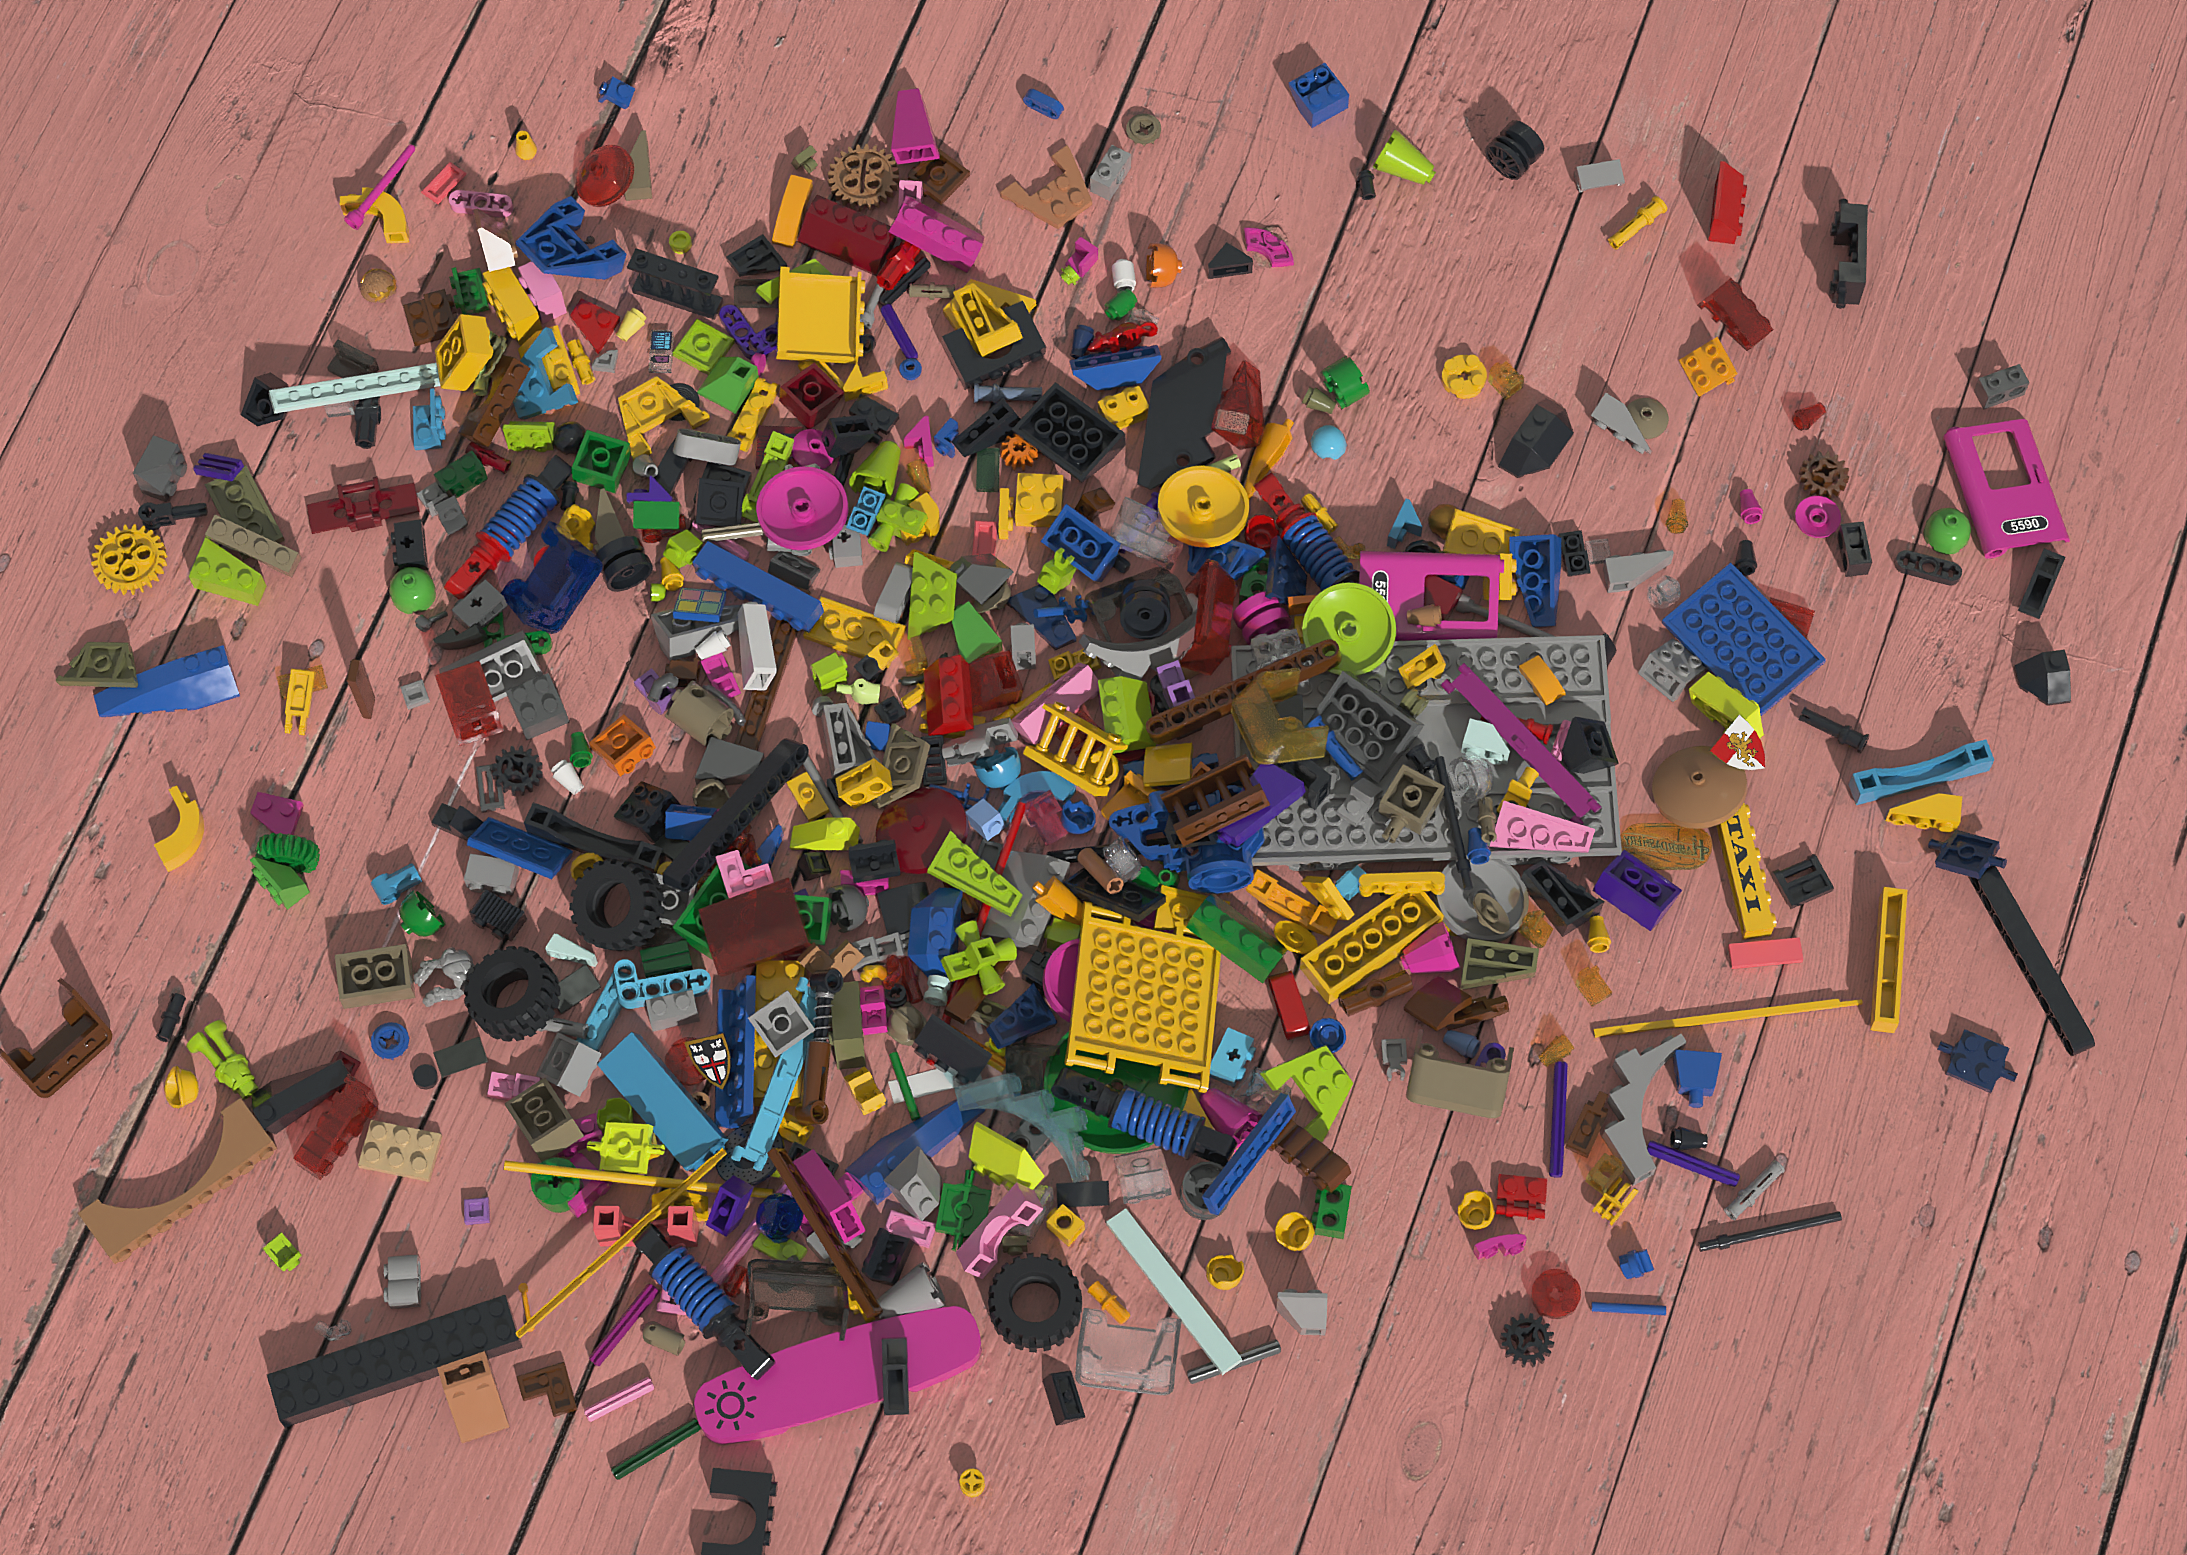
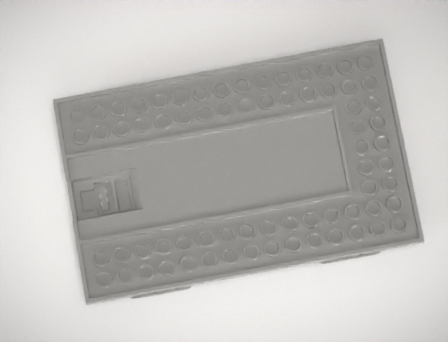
[1231,635,1622,871]

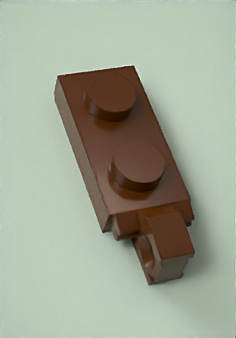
[1446,995,1509,1031]
[1565,1091,1608,1158]

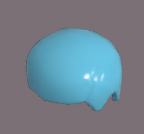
[1310,425,1347,460]

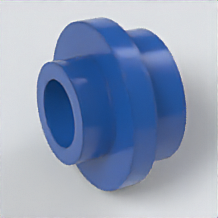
[899,358,922,381]

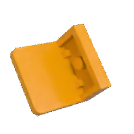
[1101,770,1160,823]

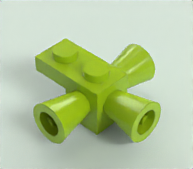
[867,483,928,552]
[941,921,1017,995]

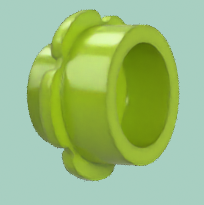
[1060,265,1080,285]

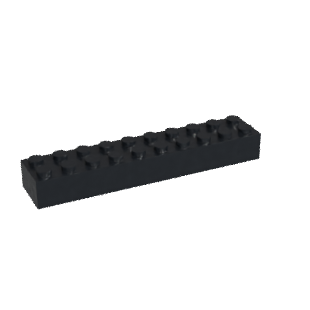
[267,1295,523,1428]

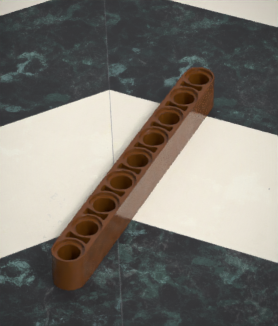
[1146,639,1342,744]

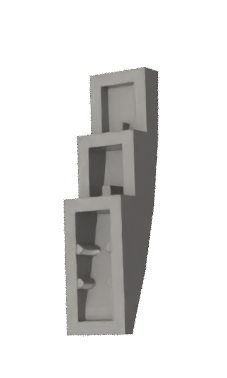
[828,932,909,971]

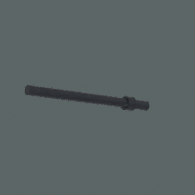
[1435,756,1473,890]
[1698,1211,1842,1252]

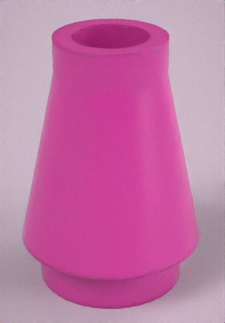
[1739,489,1763,524]

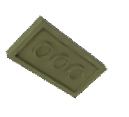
[205,465,285,560]

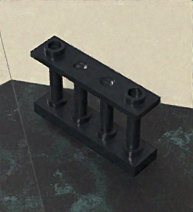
[627,248,723,320]

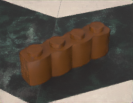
[1268,1119,1352,1193]

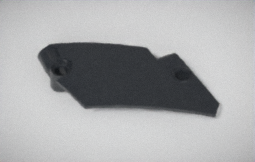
[1137,337,1231,490]

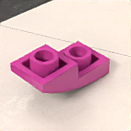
[1473,1234,1527,1260]

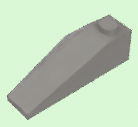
[651,605,742,660]

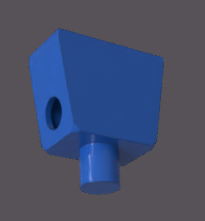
[1673,1050,1722,1108]

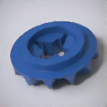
[371,1022,410,1060]

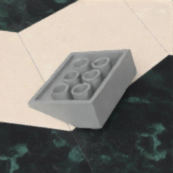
[976,851,1070,955]

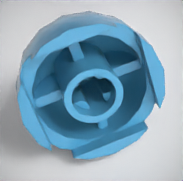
[973,747,1021,790]

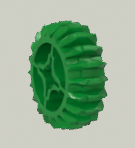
[255,833,320,874]

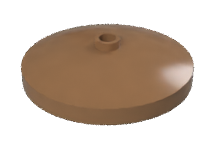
[1652,746,1747,829]

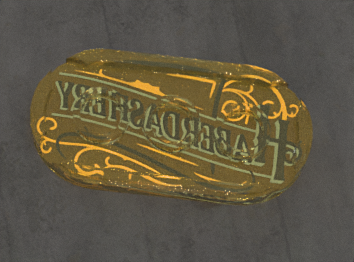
[1620,823,1712,870]

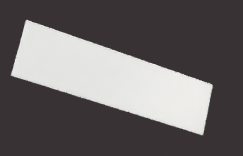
[888,1069,982,1104]

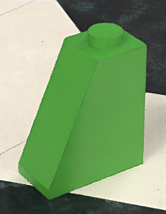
[951,601,1003,673]

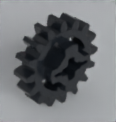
[492,746,543,796]
[1500,1313,1554,1368]

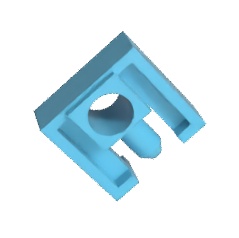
[1335,865,1367,901]

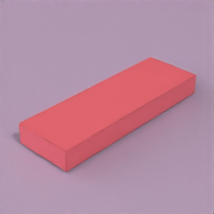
[1728,937,1804,969]

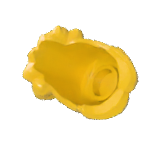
[557,504,596,557]

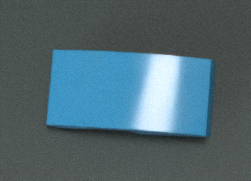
[846,487,886,536]

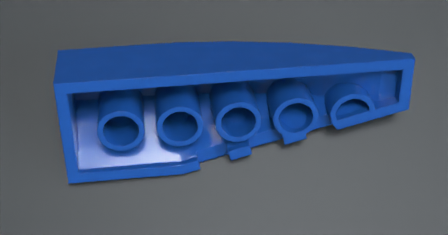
[94,645,240,717]
[845,1093,985,1205]

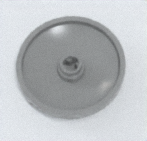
[1434,859,1529,942]

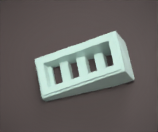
[545,933,598,967]

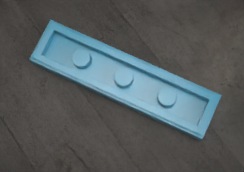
[576,971,631,1052]

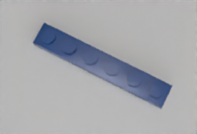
[1202,1093,1296,1215]

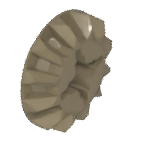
[1126,113,1161,146]

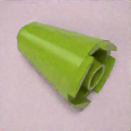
[1373,130,1436,185]
[849,441,901,503]

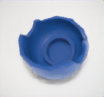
[1060,799,1096,834]
[1309,1018,1346,1053]

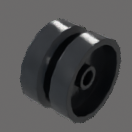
[594,536,653,592]
[1120,579,1171,639]

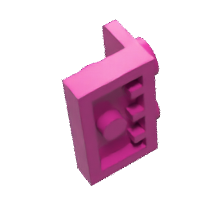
[558,1113,604,1157]

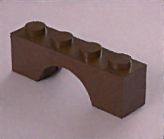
[458,355,530,447]

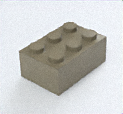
[335,944,415,1009]
[505,1077,584,1162]

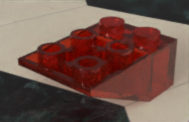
[969,650,1023,713]
[435,660,504,746]

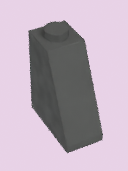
[695,737,765,786]

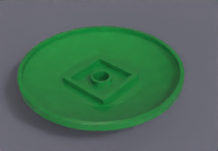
[1044,1031,1189,1154]

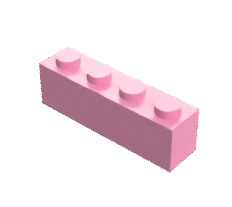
[1011,663,1099,745]

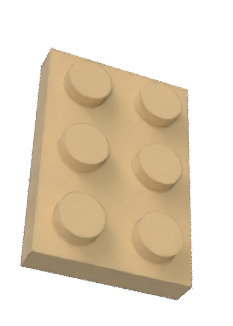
[358,1120,442,1182]

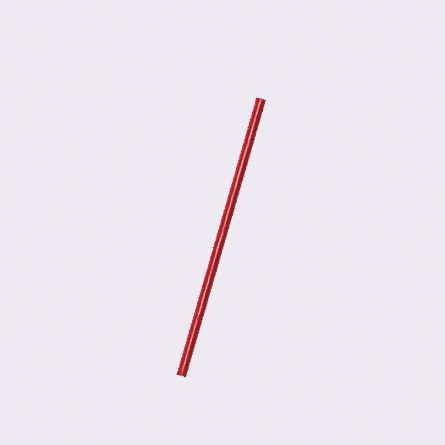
[926,802,1027,1066]

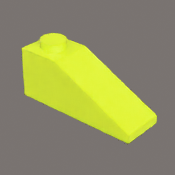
[789,817,860,850]

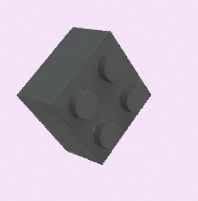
[506,673,570,741]

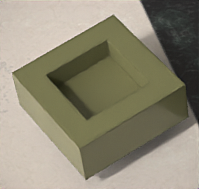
[1002,1235,1028,1256]

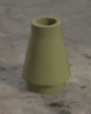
[1302,387,1337,414]

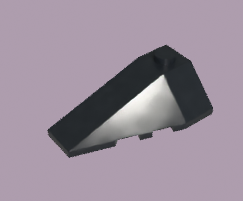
[252,1059,354,1134]

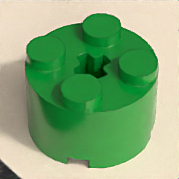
[1320,355,1370,410]
[531,1157,584,1213]

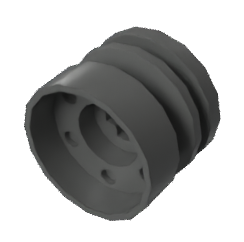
[1179,1162,1230,1220]

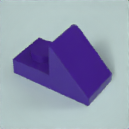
[627,475,676,506]

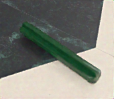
[611,1418,701,1480]

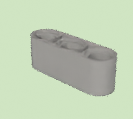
[672,428,741,465]
[874,562,913,624]

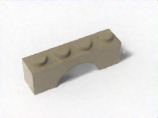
[205,515,302,578]

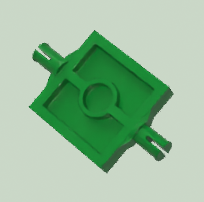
[935,1170,992,1252]

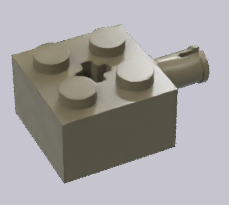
[1378,764,1445,843]

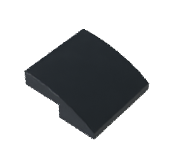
[877,882,930,935]

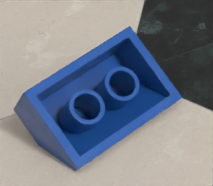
[1040,504,1121,582]

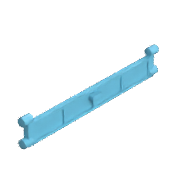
[731,977,817,1171]

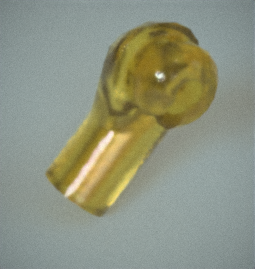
[1333,536,1366,559]

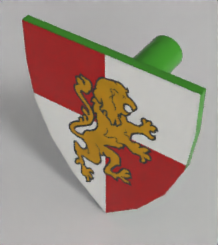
[1709,715,1765,770]

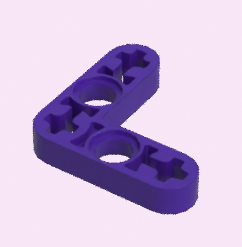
[719,305,777,360]

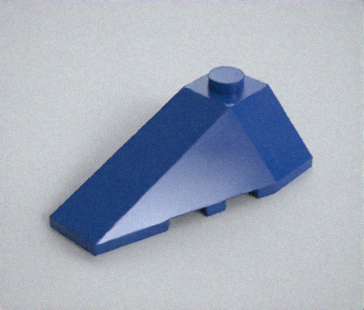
[1509,534,1561,627]

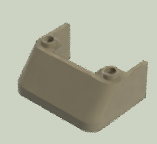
[1406,1029,1514,1119]

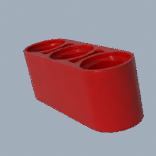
[1268,970,1310,1041]

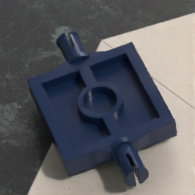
[1928,830,2007,879]
[1937,1029,2018,1093]

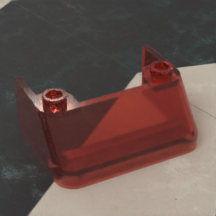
[1178,559,1238,676]

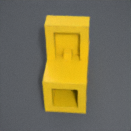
[901,492,940,546]
[843,1066,886,1116]

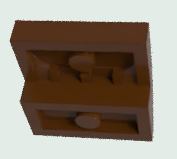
[1404,976,1472,1031]

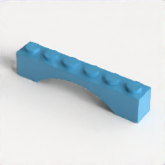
[1848,739,1994,805]

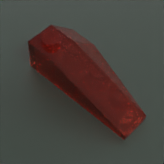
[1211,360,1264,450]

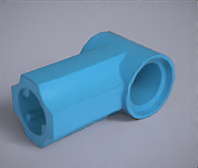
[371,863,422,905]

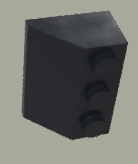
[912,1014,992,1087]

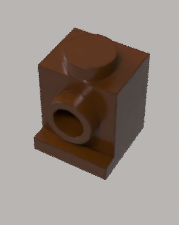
[665,658,701,687]

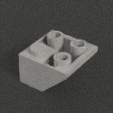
[1276,1289,1328,1336]

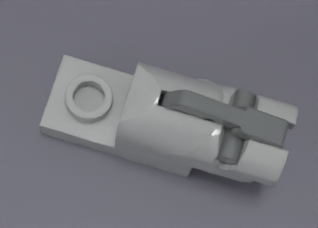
[942,717,1018,767]

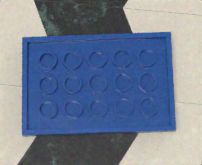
[1662,563,1826,716]

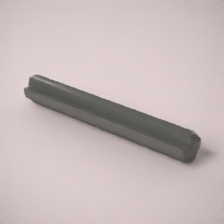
[1187,1339,1281,1384]

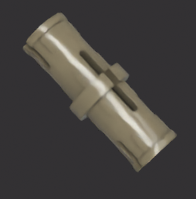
[909,282,955,300]
[1477,797,1497,843]

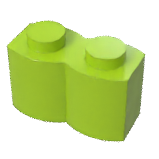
[810,652,849,696]

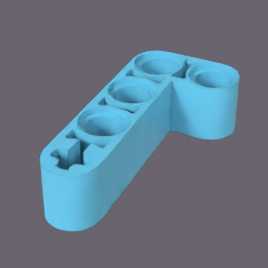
[614,959,711,1009]

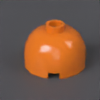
[1146,243,1182,288]

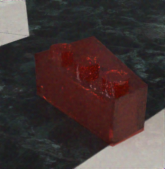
[1697,278,1773,351]

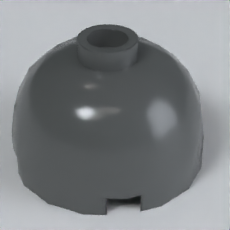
[826,884,869,933]

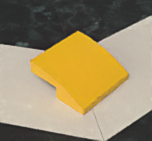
[1143,743,1194,787]

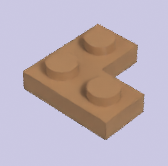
[797,939,865,978]

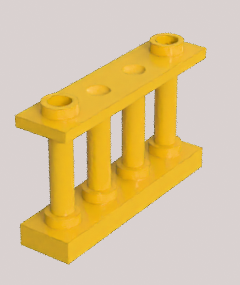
[1023,701,1128,796]

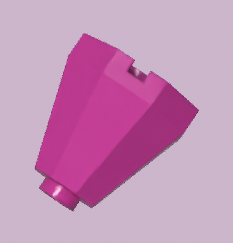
[1400,922,1461,973]

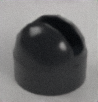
[859,334,876,353]

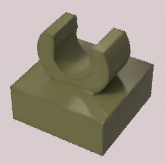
[791,145,818,174]

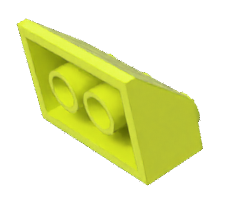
[969,1122,1045,1191]

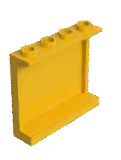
[776,267,865,364]

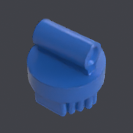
[1619,1249,1654,1279]

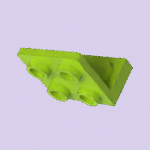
[503,421,556,452]

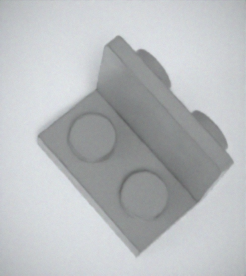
[1638,638,1706,702]

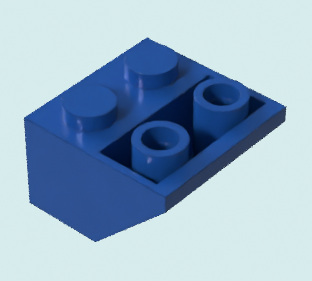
[1288,63,1349,128]

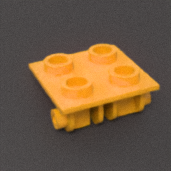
[1679,337,1738,397]

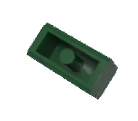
[640,939,693,978]

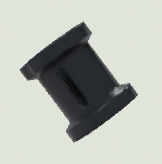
[1406,744,1436,775]

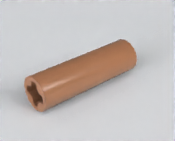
[1078,848,1123,894]

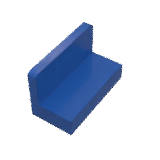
[665,804,717,841]

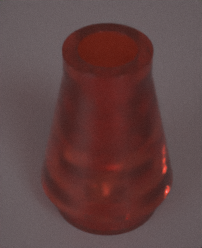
[1792,402,1826,431]

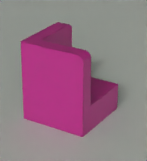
[1065,236,1098,277]

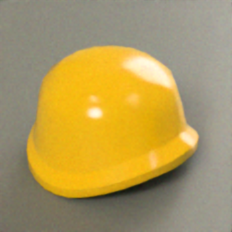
[164,1066,199,1108]

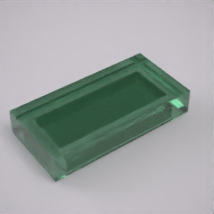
[976,448,1000,492]

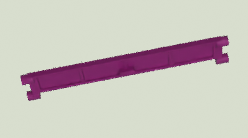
[1441,663,1602,825]

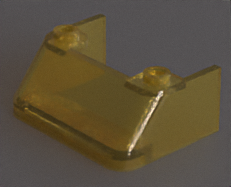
[1231,668,1329,765]

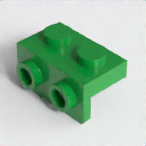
[449,267,489,315]

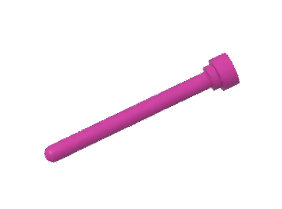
[344,144,415,230]

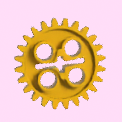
[91,524,167,595]

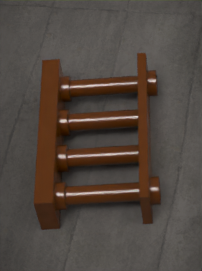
[1160,754,1270,847]

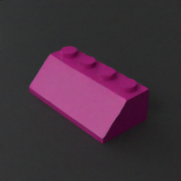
[888,195,985,273]

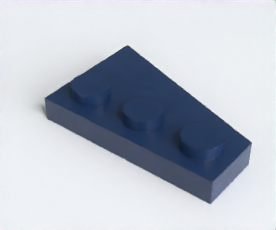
[986,983,1058,1049]

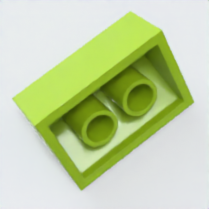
[1098,676,1156,754]

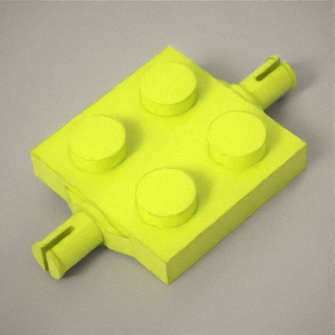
[587,1122,665,1174]

